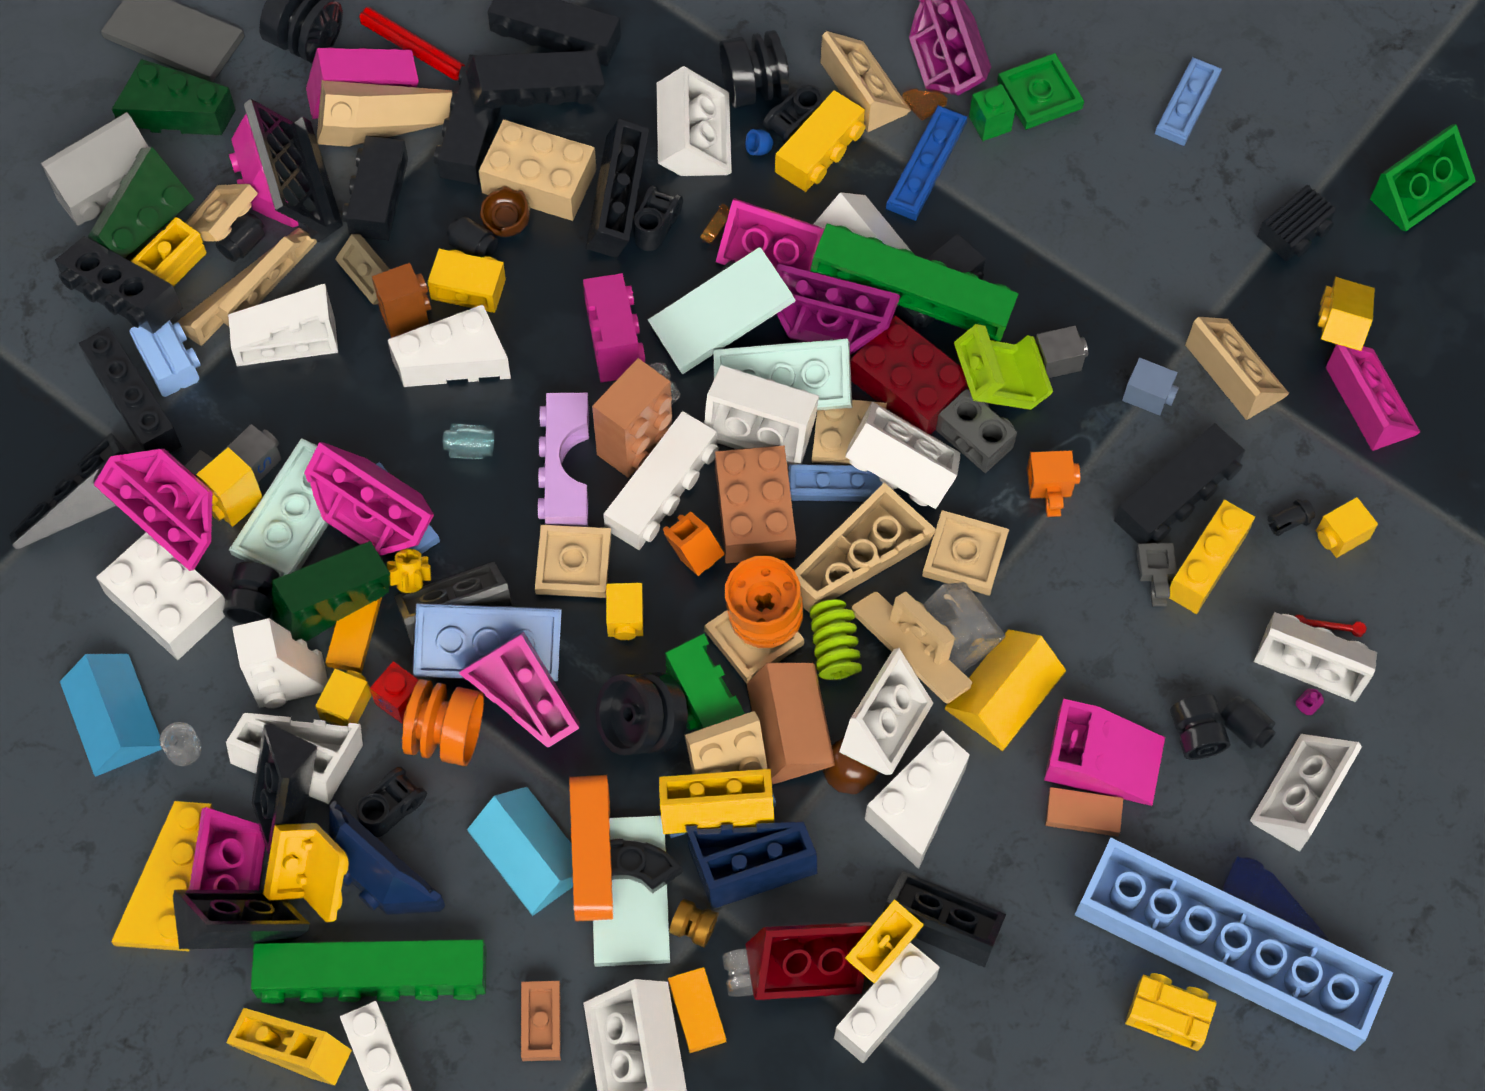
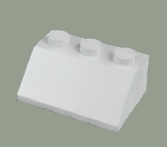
[657,66,732,176]
[704,365,819,465]
[845,402,961,509]
[1254,612,1377,702]
[583,979,687,1091]

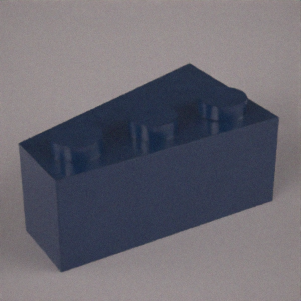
[685,822,817,909]

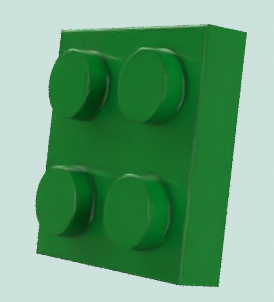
[997,53,1084,130]

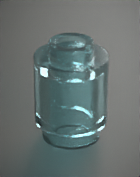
[443,423,494,460]

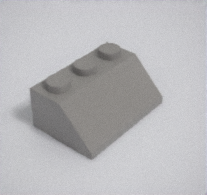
[41,112,148,226]

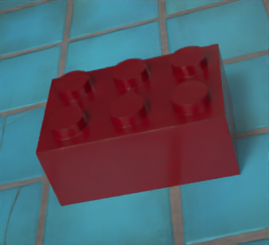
[850,316,970,435]

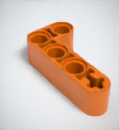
[569,775,613,922]

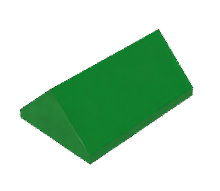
[1370,124,1476,231]

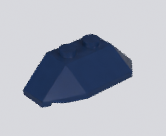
[329,800,445,915]

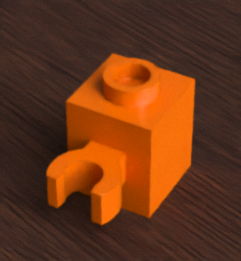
[1027,451,1080,517]
[663,512,725,576]

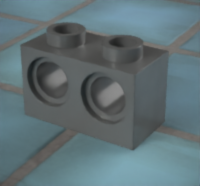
[936,389,1017,474]

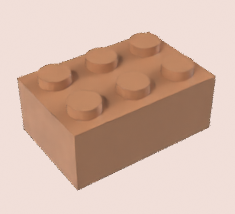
[592,358,672,478]
[715,445,796,563]

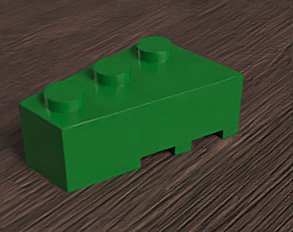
[665,634,745,731]

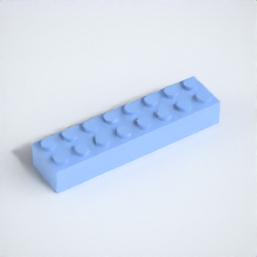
[1075,838,1393,1051]

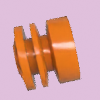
[725,556,803,648]
[402,679,484,766]

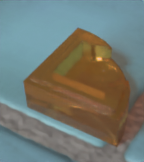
[902,89,948,121]
[700,203,730,243]

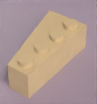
[795,482,936,612]

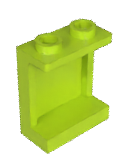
[954,324,1053,410]

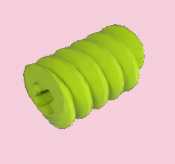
[809,599,862,680]

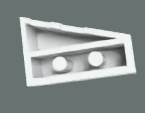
[232,618,328,708]
[865,730,970,869]

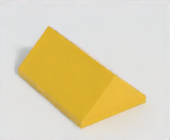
[945,629,1066,751]

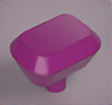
[1296,688,1324,715]

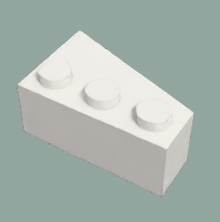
[228,284,338,366]
[387,305,511,387]
[226,713,363,804]

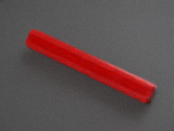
[359,7,465,81]

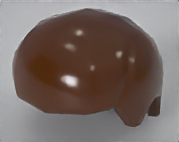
[480,186,531,237]
[823,737,879,794]

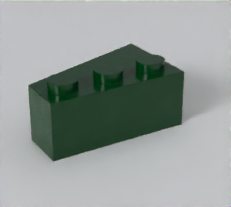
[112,59,236,135]
[88,146,195,258]
[272,541,390,642]

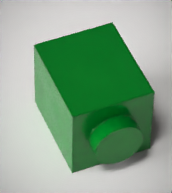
[969,84,1016,141]

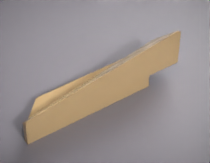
[177,228,317,346]

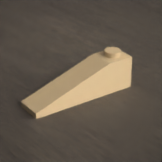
[317,80,452,147]

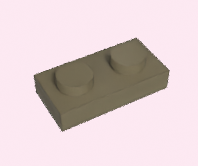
[335,234,390,304]

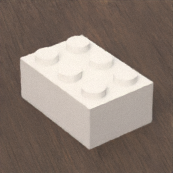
[96,532,225,660]

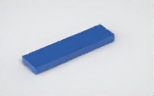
[886,105,967,221]

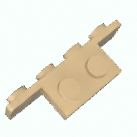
[851,591,972,703]

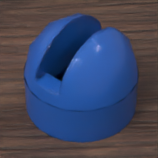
[745,129,774,156]

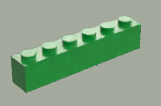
[810,223,1019,342]
[251,940,487,1004]

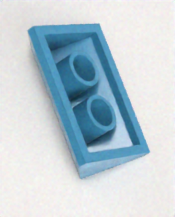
[60,654,165,777]

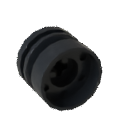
[259,0,343,64]
[719,30,789,108]

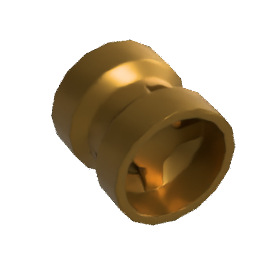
[669,898,719,948]

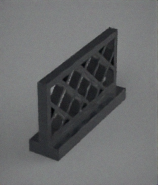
[244,99,343,242]

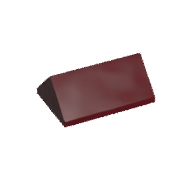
[745,922,872,1000]

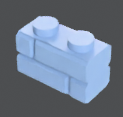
[129,320,201,397]

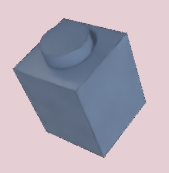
[1122,357,1179,416]

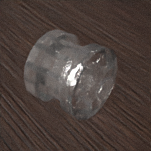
[160,722,202,766]

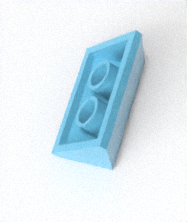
[467,787,573,916]

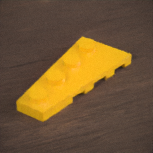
[111,801,214,951]

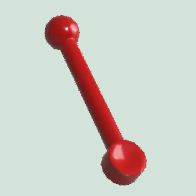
[1295,614,1367,637]

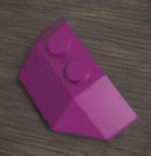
[909,0,991,96]
[776,263,901,355]

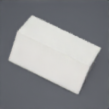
[813,192,912,252]
[839,648,933,775]
[1250,734,1362,852]

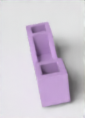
[538,393,589,527]

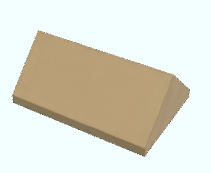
[820,31,911,132]
[1185,317,1289,420]

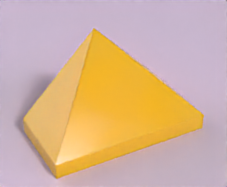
[845,899,924,984]

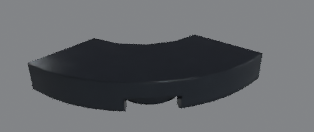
[610,839,683,893]

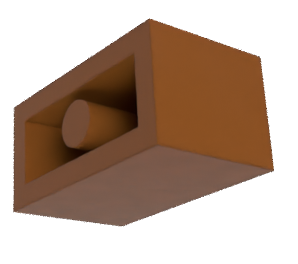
[372,263,431,338]

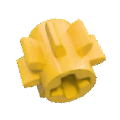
[387,549,431,593]

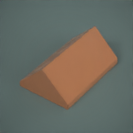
[747,663,835,785]

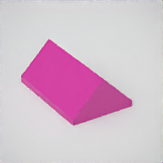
[716,198,825,271]
[1326,344,1420,451]
[189,807,265,890]

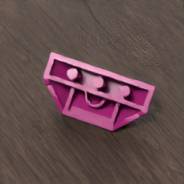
[229,113,299,228]
[304,442,434,556]
[94,449,213,571]

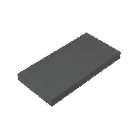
[101,0,245,82]

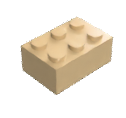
[479,119,596,221]

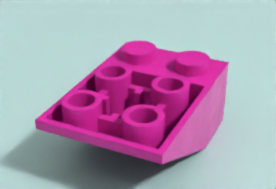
[1044,698,1165,806]

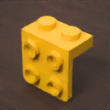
[263,823,349,922]

